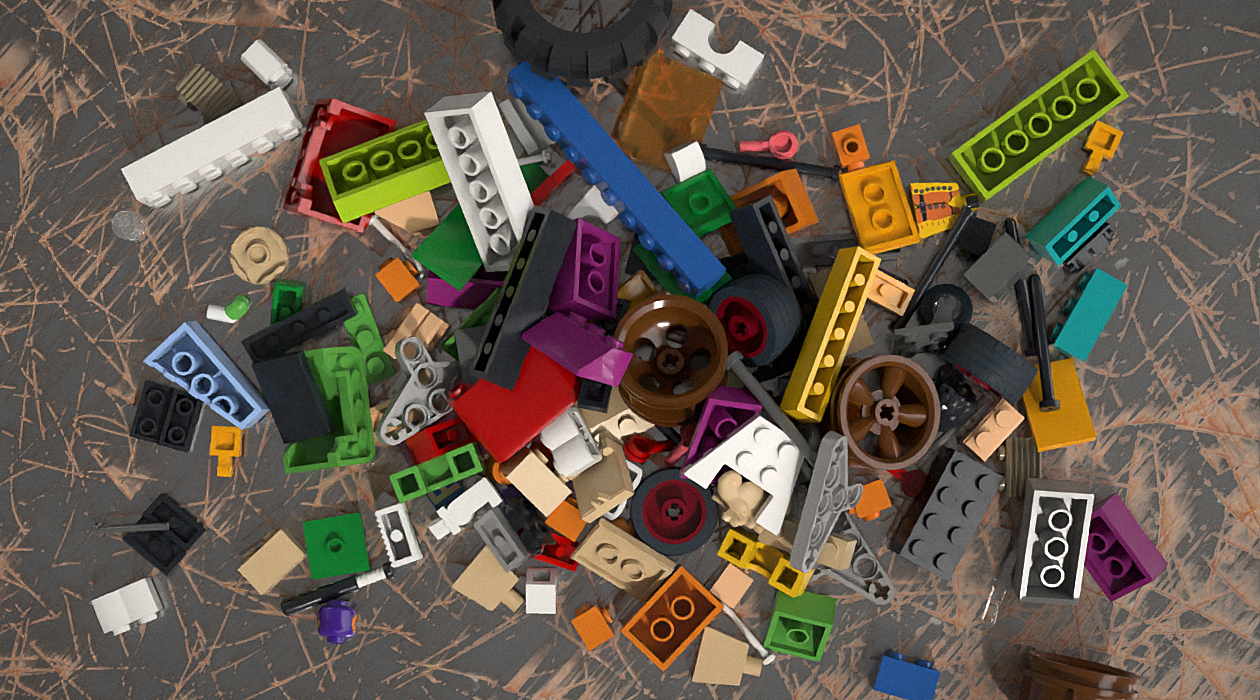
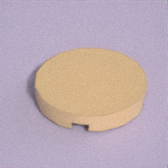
[230,227,289,285]

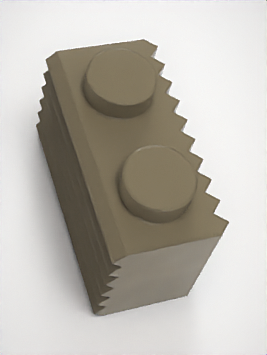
[174,62,245,124]
[997,438,1042,497]

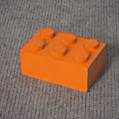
[620,564,724,672]

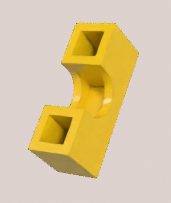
[717,526,815,598]

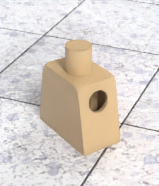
[451,545,525,612]
[691,625,763,685]

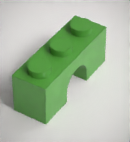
[389,442,487,504]

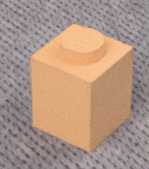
[708,562,754,609]

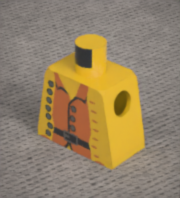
[907,183,979,240]

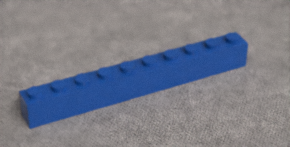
[507,60,726,300]

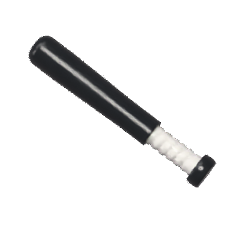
[281,562,395,616]

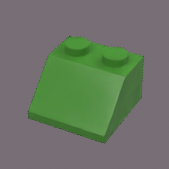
[763,589,837,662]

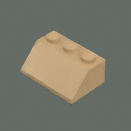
[571,356,658,448]

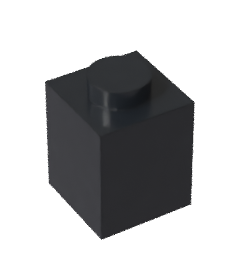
[953,217,997,262]

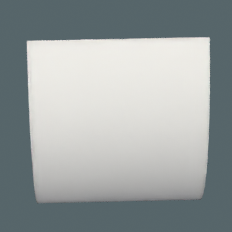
[664,140,706,184]
[526,567,557,614]

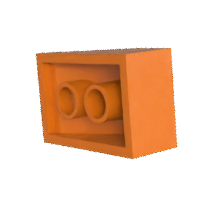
[719,168,819,256]

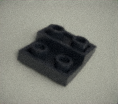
[129,380,202,452]

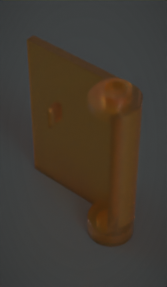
[610,49,723,173]

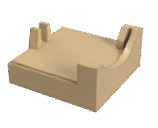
[567,437,634,523]

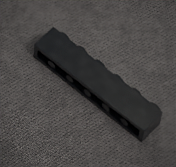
[728,195,817,367]
[468,206,578,391]

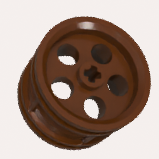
[613,295,728,427]

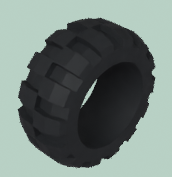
[493,0,673,87]

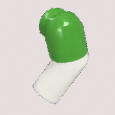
[207,294,249,323]

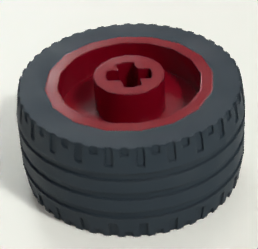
[708,273,801,368]
[942,322,1038,405]
[630,467,718,556]

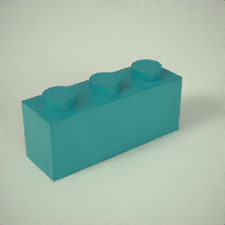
[1026,176,1121,266]
[1048,268,1128,363]

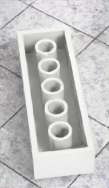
[121,87,305,208]
[424,91,534,272]

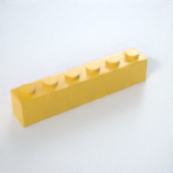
[780,246,881,423]

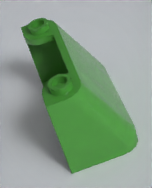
[283,346,375,474]

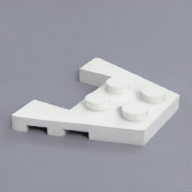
[682,413,804,536]

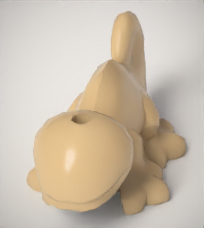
[711,470,793,534]

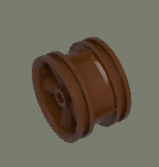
[819,355,940,470]
[1019,650,1141,700]

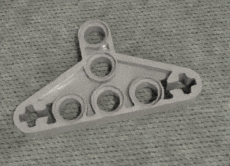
[375,337,462,445]
[790,431,863,573]
[804,488,895,605]

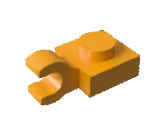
[1081,120,1124,176]
[210,426,243,477]

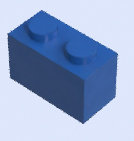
[871,650,940,700]

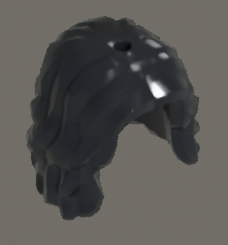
[932,364,978,432]

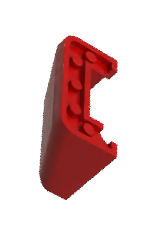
[283,98,397,233]
[446,345,583,463]

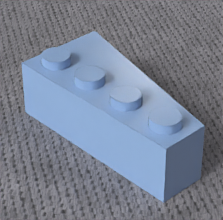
[143,321,270,430]

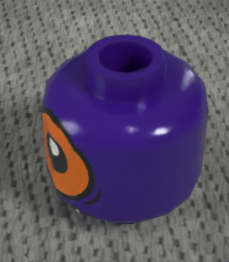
[317,600,357,644]

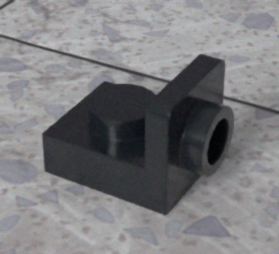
[751,352,794,383]

